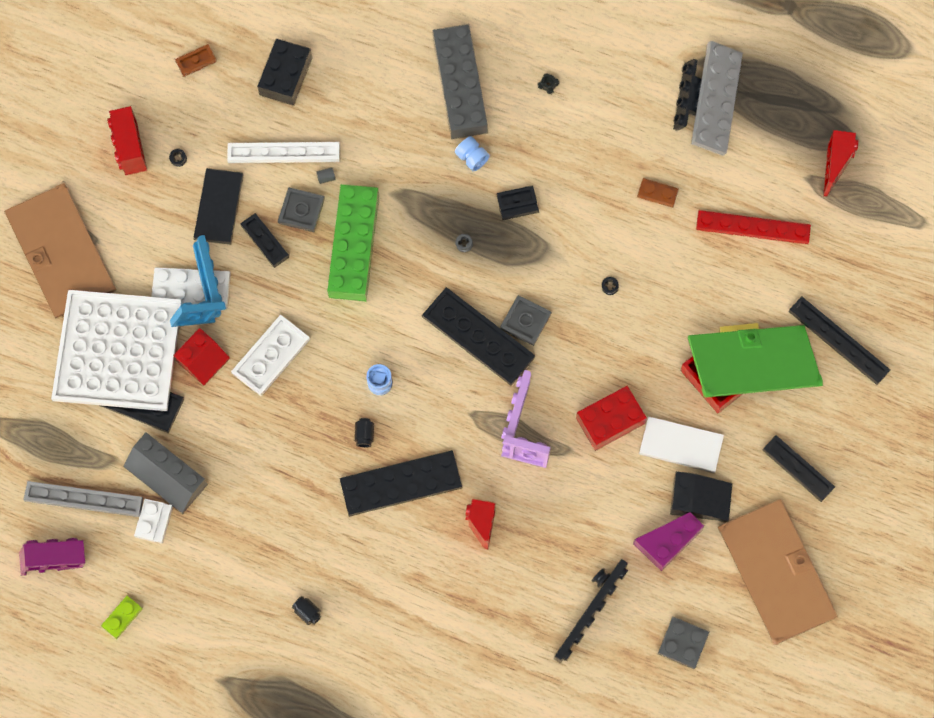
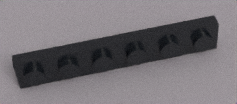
[789,296,891,385]
[554,559,629,664]

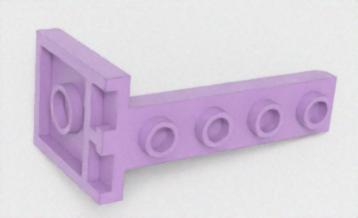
[501,370,550,468]

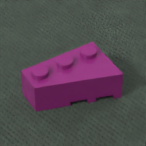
[633,512,704,572]
[19,538,85,576]

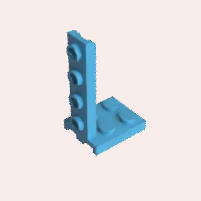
[170,235,226,327]

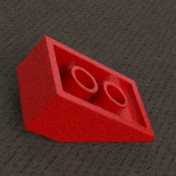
[823,130,859,197]

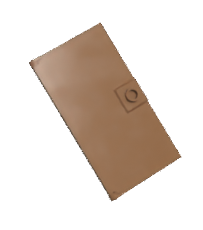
[4,183,116,319]
[718,499,838,646]

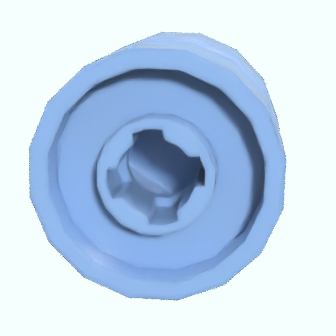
[455,136,490,172]
[366,364,392,395]

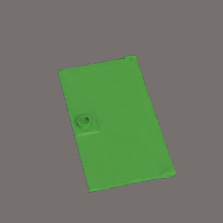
[688,325,823,398]

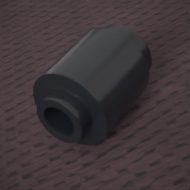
[354,418,374,448]
[292,596,322,625]

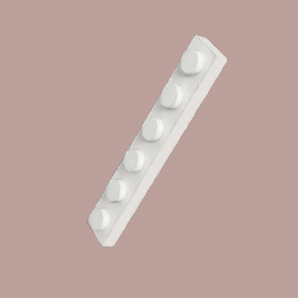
[227,142,340,163]

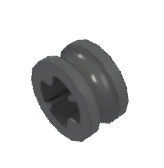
[455,234,473,252]

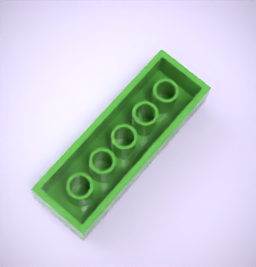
[327,184,379,302]

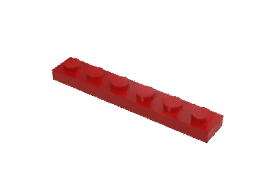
[696,210,811,245]

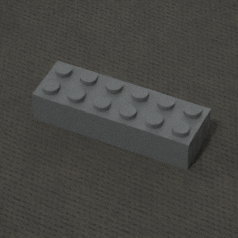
[433,24,488,139]

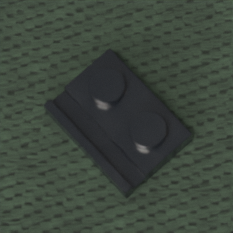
[496,185,539,221]

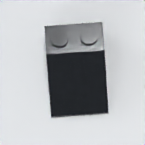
[670,471,733,522]

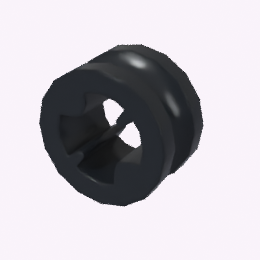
[169,149,187,167]
[602,277,619,295]
[592,568,611,587]

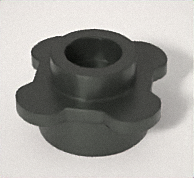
[538,73,559,94]

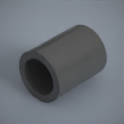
[316,167,336,184]

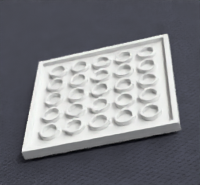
[51,290,182,411]

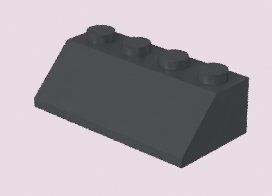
[123,432,208,514]

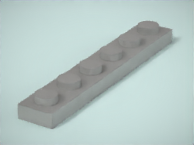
[24,481,143,517]

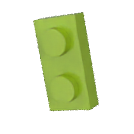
[101,596,143,639]

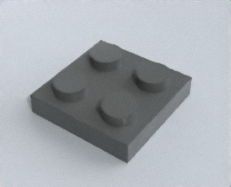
[278,187,325,233]
[500,295,552,346]
[658,617,710,670]

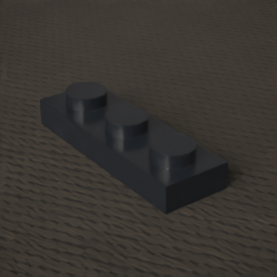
[240,213,289,268]

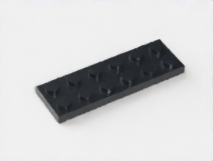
[422,287,535,386]
[340,450,462,517]

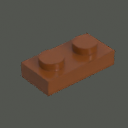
[175,44,217,77]
[637,178,679,208]

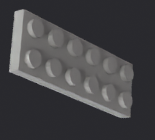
[691,41,743,156]

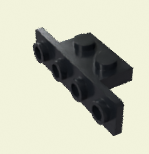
[673,59,702,131]

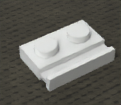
[134,499,173,544]

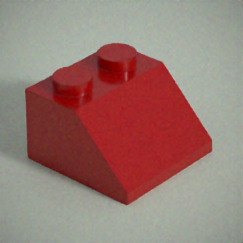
[173,328,230,386]
[465,499,496,549]

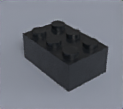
[257,38,312,106]

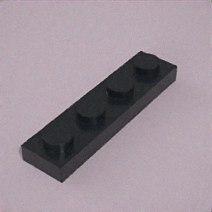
[762,435,835,502]

